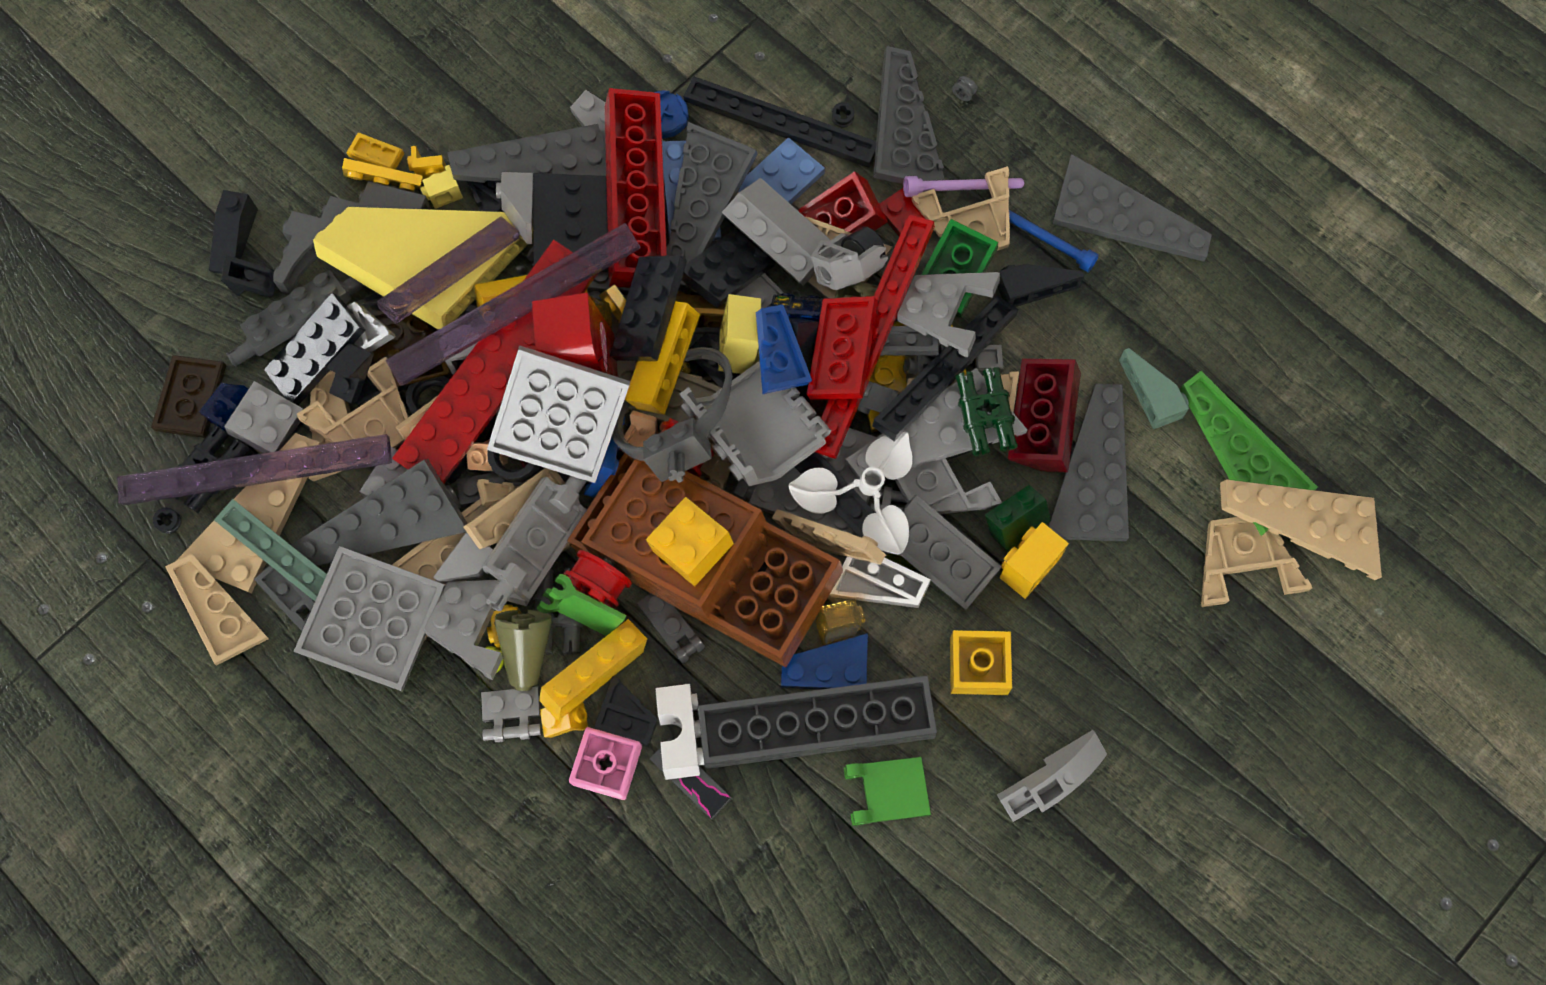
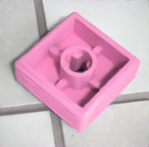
[569,727,642,800]

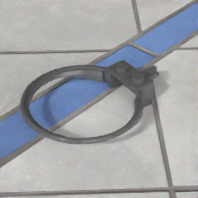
[612,347,732,483]

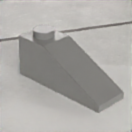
[496,172,533,244]

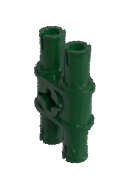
[955,367,1018,456]

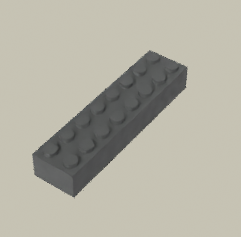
[698,676,937,769]

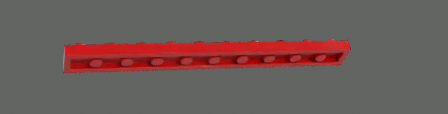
[815,214,935,459]

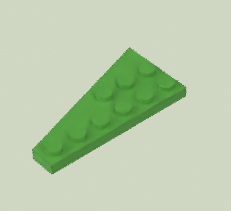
[1179,371,1318,536]

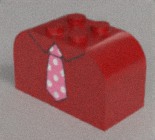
[532,292,618,377]

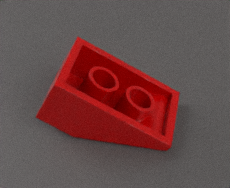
[798,171,888,233]

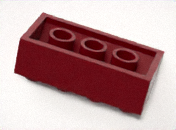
[1008,358,1081,472]

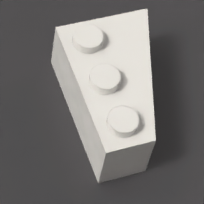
[830,557,931,608]

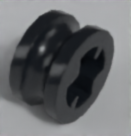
[832,102,855,127]
[153,507,181,534]

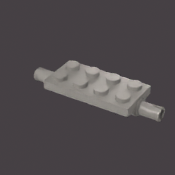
[482,476,587,611]

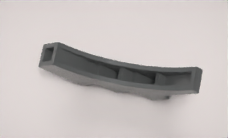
[273,181,432,294]

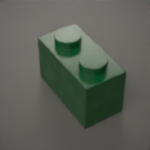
[985,485,1051,551]

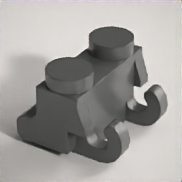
[857,381,900,414]

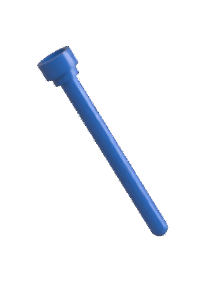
[1009,210,1099,273]

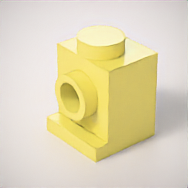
[420,165,463,209]

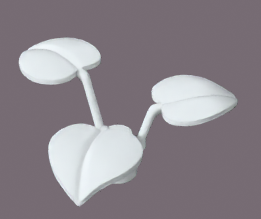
[789,432,912,555]

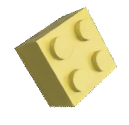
[718,294,761,374]

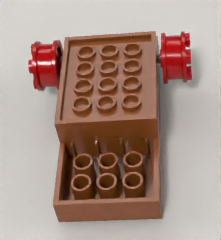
[564,418,843,668]

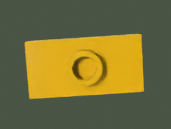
[346,132,405,170]

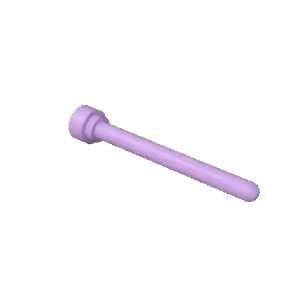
[903,176,1024,197]

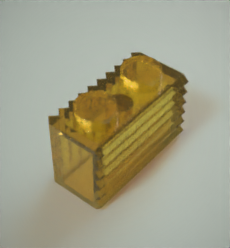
[816,599,865,646]

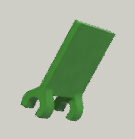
[537,574,626,636]
[843,757,931,826]

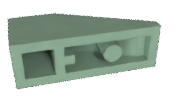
[1119,348,1189,429]

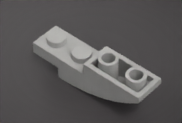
[997,730,1107,822]

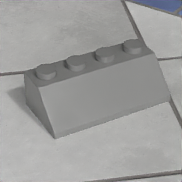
[722,178,831,286]

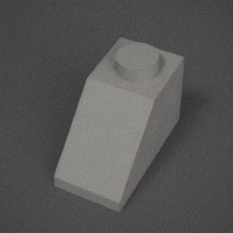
[433,532,493,584]

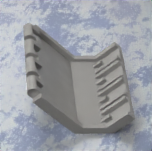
[679,361,831,486]

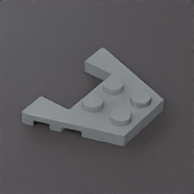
[897,272,1000,357]
[895,458,1002,514]
[424,580,530,680]

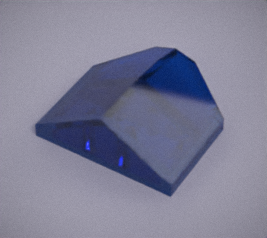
[199,383,249,444]

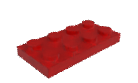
[807,296,878,400]

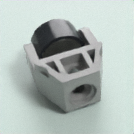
[811,226,888,290]

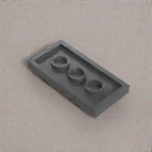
[899,495,1001,610]

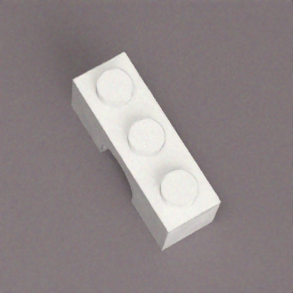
[656,684,705,780]

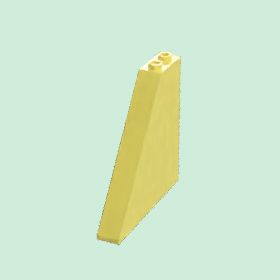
[313,207,533,331]

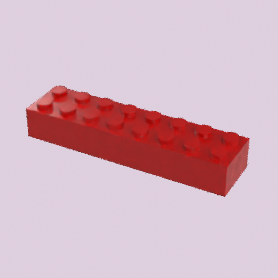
[605,88,667,288]

